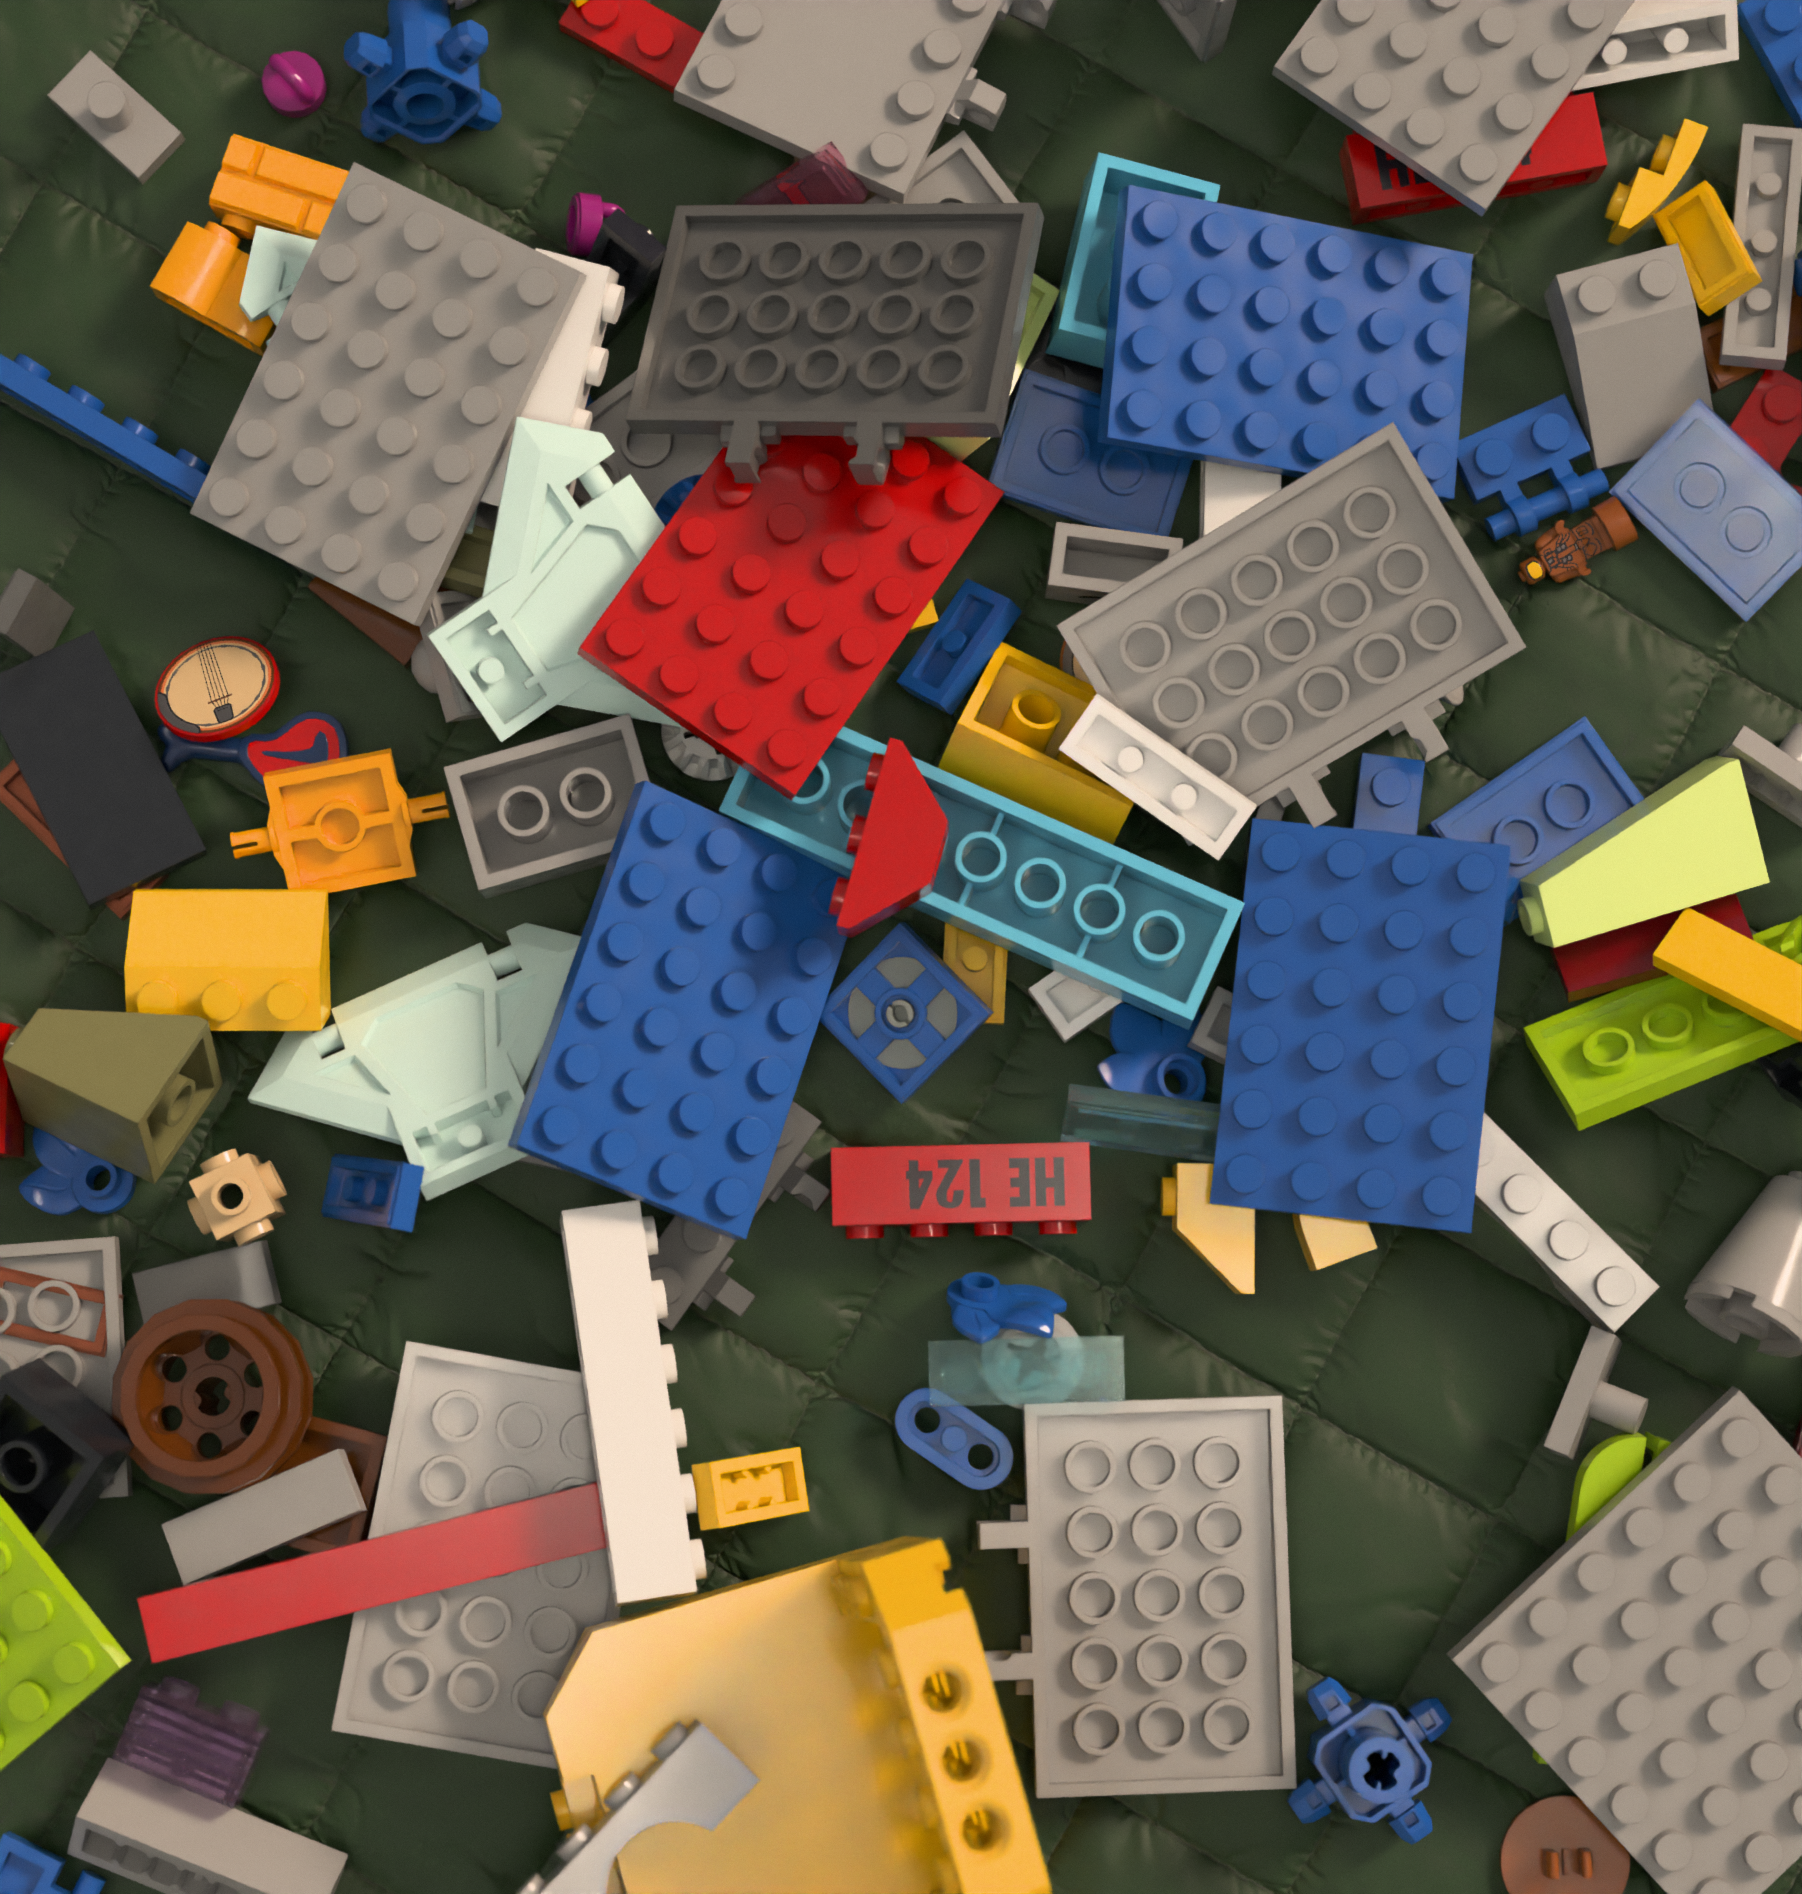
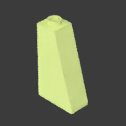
[1517,756,1770,948]

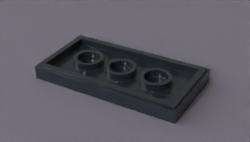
[0,630,207,910]

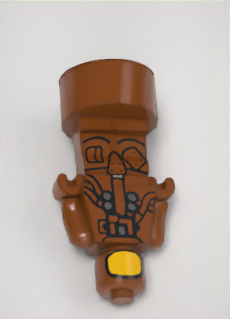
[1517,496,1639,585]

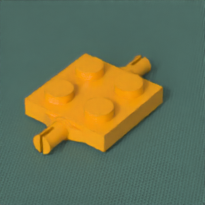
[230,748,450,893]

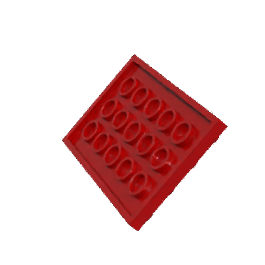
[577,435,1004,801]

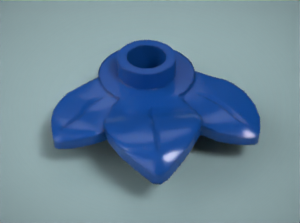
[1097,1003,1206,1115]
[19,1127,137,1216]
[946,1272,1067,1344]

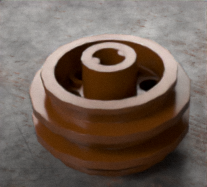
[112,1299,313,1493]

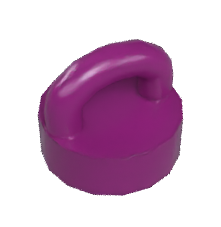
[262,51,327,118]
[566,192,625,257]

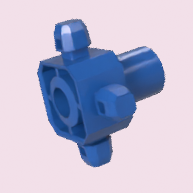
[344,0,502,144]
[1286,1676,1452,1845]

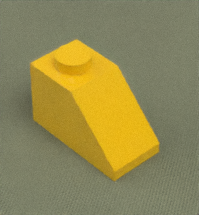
[1161,1163,1255,1294]

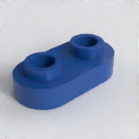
[895,1388,1013,1490]

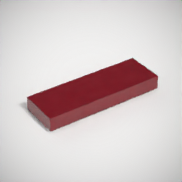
[1549,893,1754,1003]

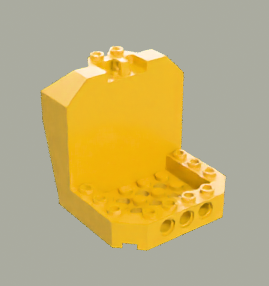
[543,1536,1051,1894]

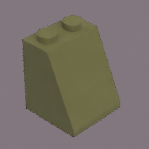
[3,1008,223,1184]

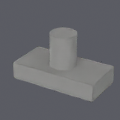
[48,50,185,185]
[1717,724,1802,828]
[1544,1326,1649,1462]

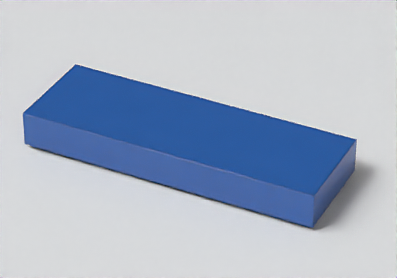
[321,1154,425,1232]

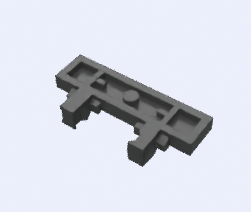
[648,1101,831,1331]

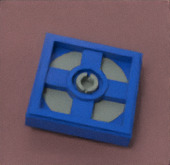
[820,922,994,1104]

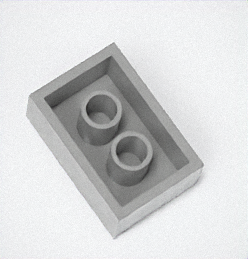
[443,713,651,899]

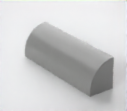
[67,1757,348,1894]

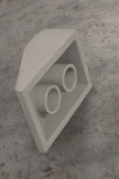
[1544,243,1713,470]

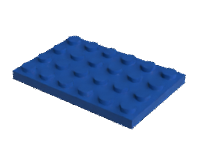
[1097,185,1473,503]
[508,780,849,1240]
[1210,818,1512,1234]

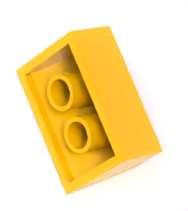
[938,642,1134,845]
[124,889,331,1031]

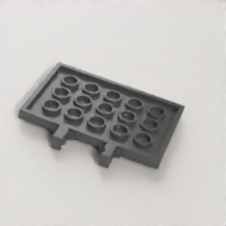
[625,203,1044,485]

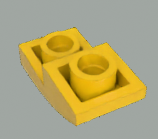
[1604,119,1708,246]

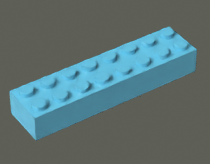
[719,726,1245,1030]

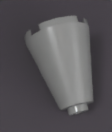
[1684,1171,1802,1358]

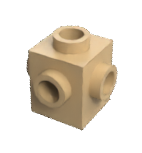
[187,1148,287,1247]

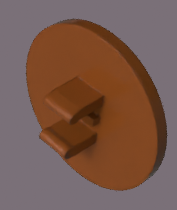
[1499,1795,1630,1894]

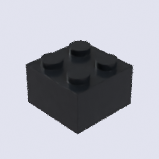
[0,1358,134,1552]

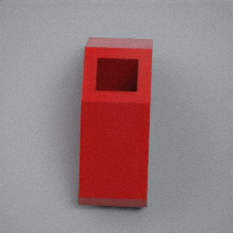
[829,738,949,938]

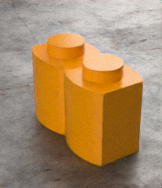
[150,221,277,356]

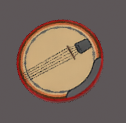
[155,636,280,742]

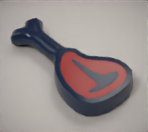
[158,712,350,788]

